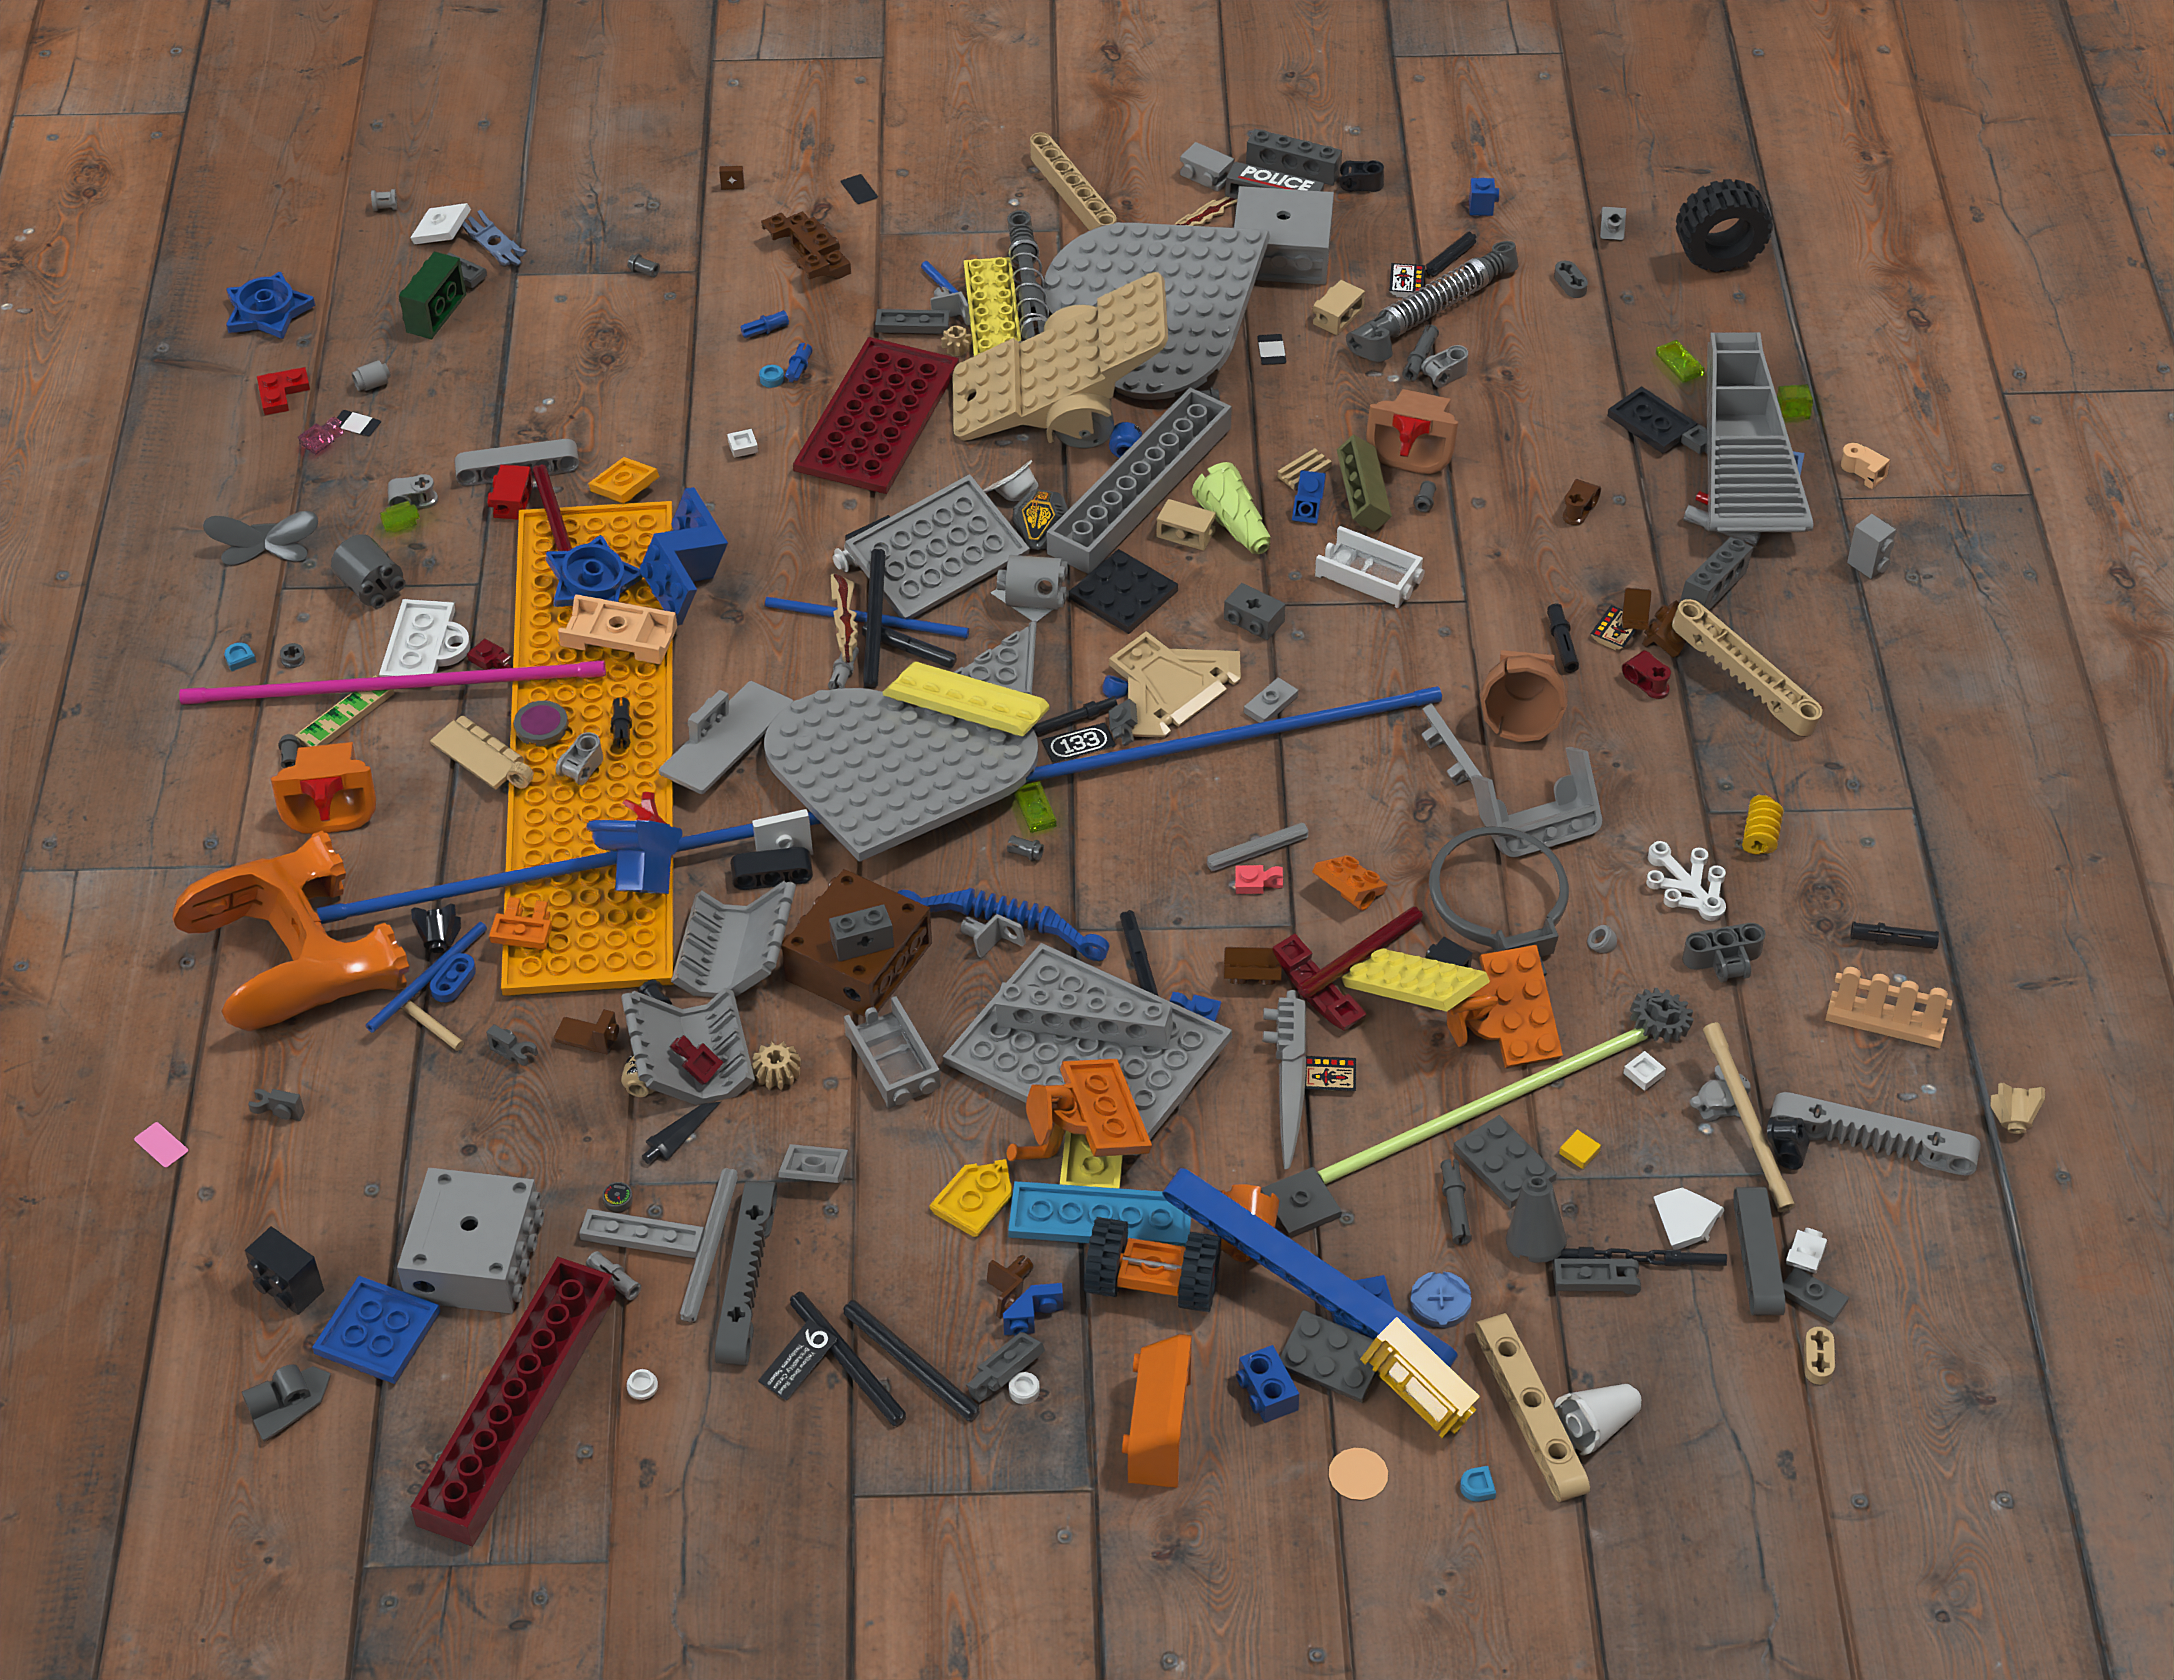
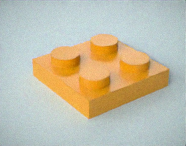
[588,457,660,504]

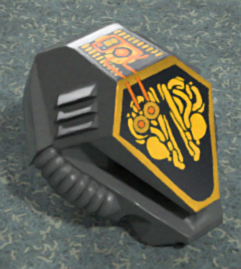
[1012,489,1068,550]

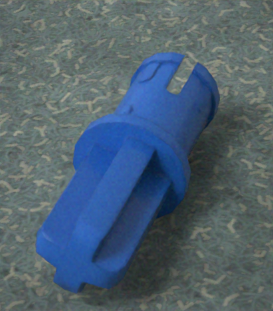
[740,310,789,338]
[785,343,813,383]

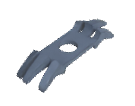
[462,209,527,266]

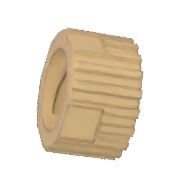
[506,762,534,789]

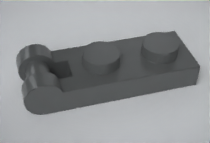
[1553,1259,1641,1295]

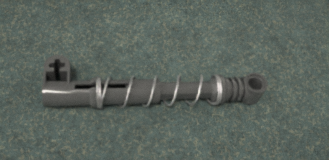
[1007,210,1049,343]

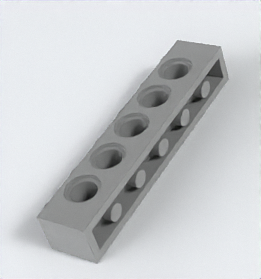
[995,982,1173,1049]

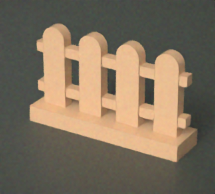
[1825,967,1953,1048]

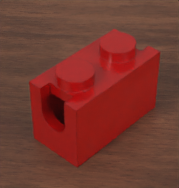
[488,465,533,520]

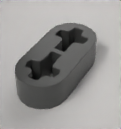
[1554,260,1588,298]

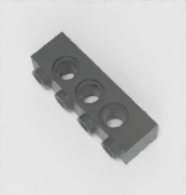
[1246,129,1342,186]
[1680,537,1753,610]

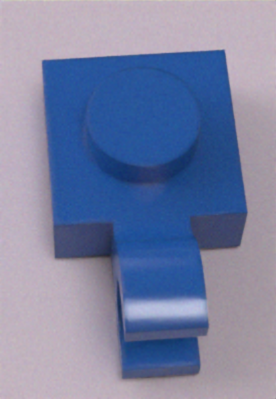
[1170,992,1221,1022]

